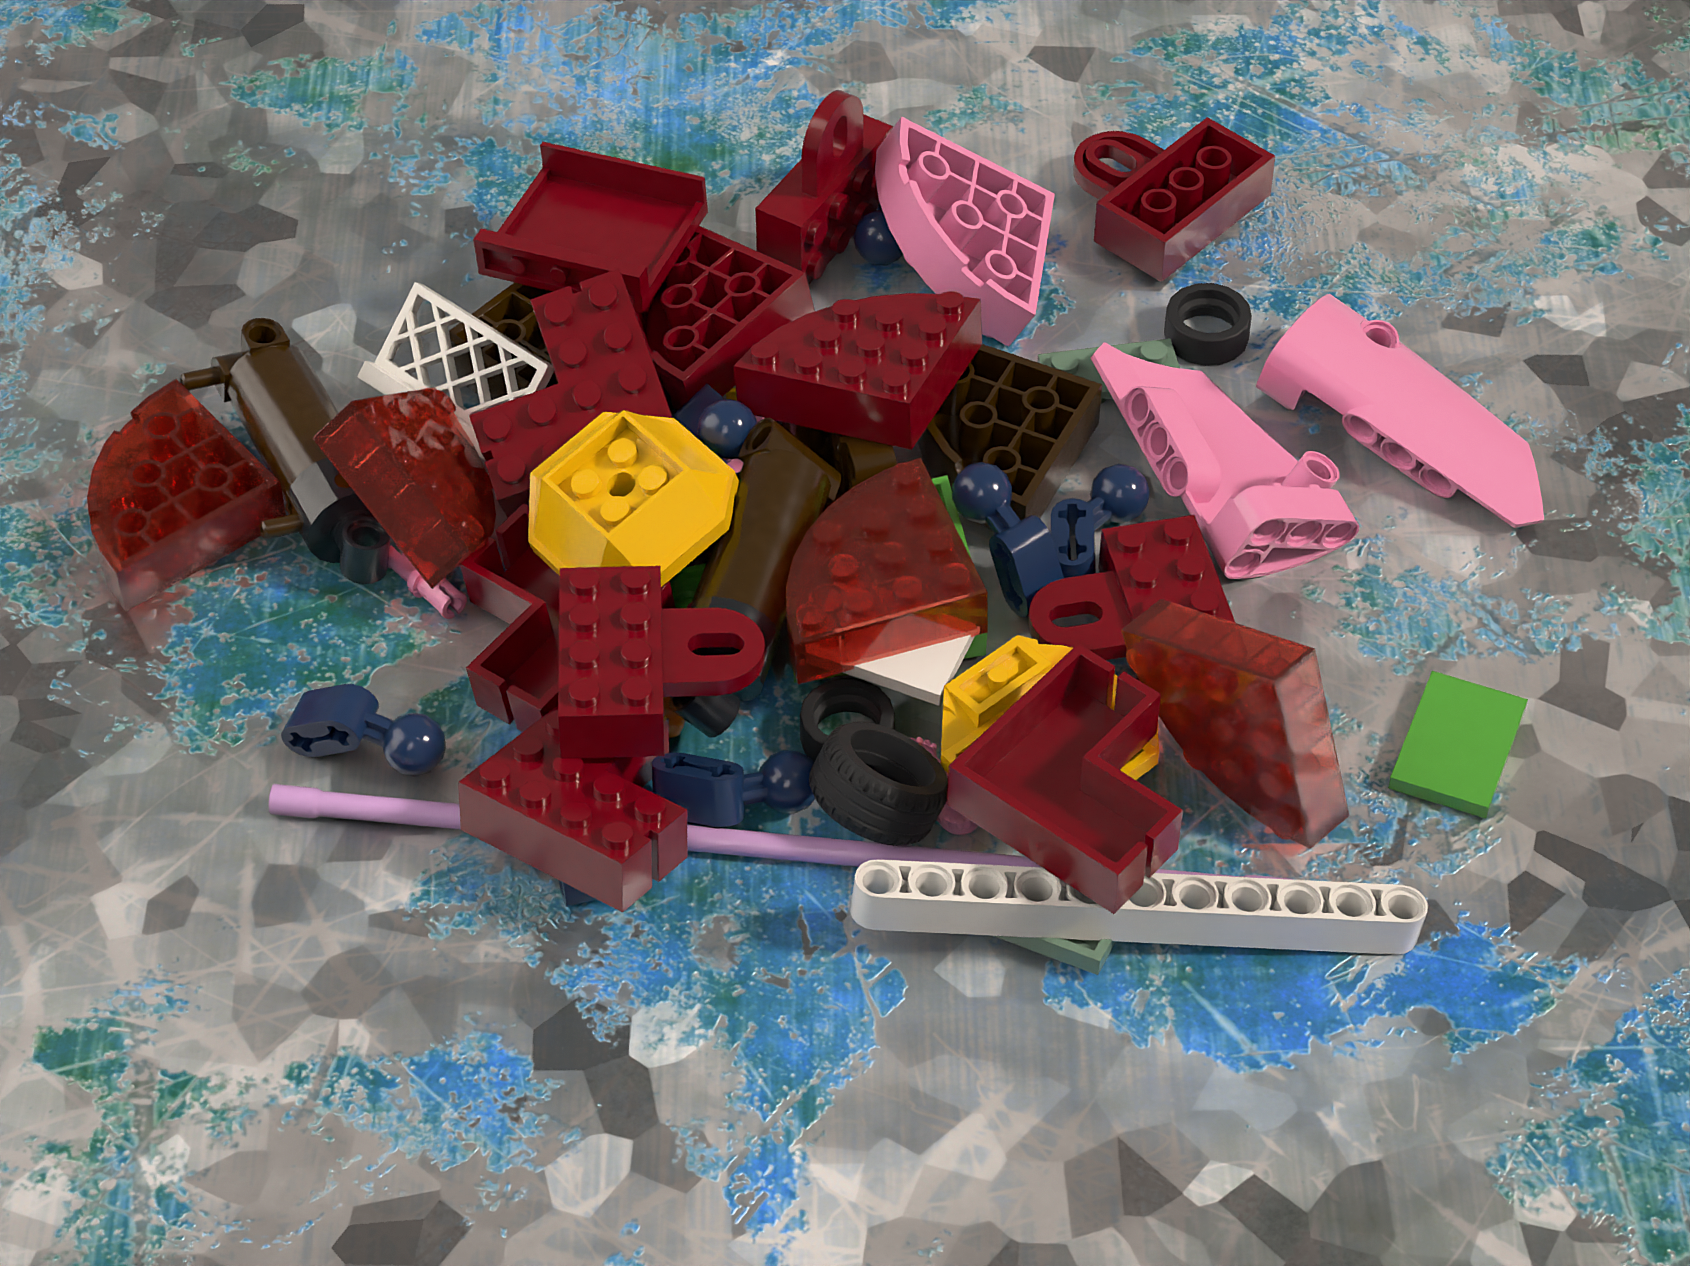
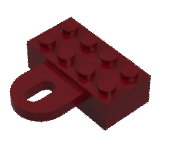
[755,90,893,285]
[1073,117,1275,282]
[1028,515,1249,709]
[558,566,765,759]

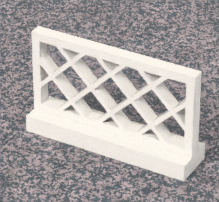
[357,282,554,460]

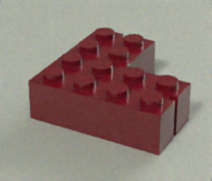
[469,268,673,518]
[460,503,675,732]
[947,643,1183,914]
[458,705,688,912]

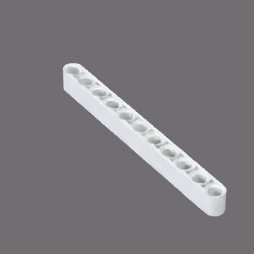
[850,859,1428,955]

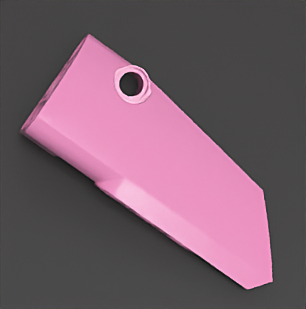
[1256,294,1544,528]
[1091,342,1359,579]

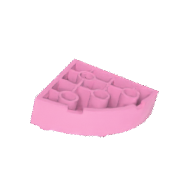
[875,116,1055,347]

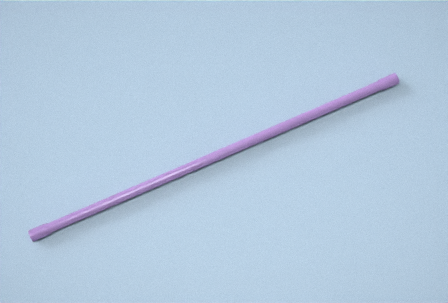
[269,784,1293,880]

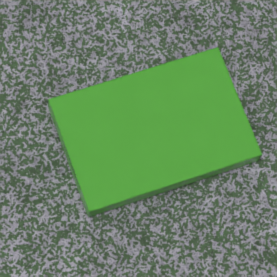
[1388,671,1528,819]

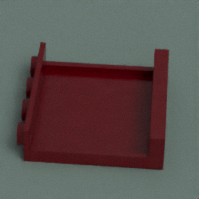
[473,141,708,312]

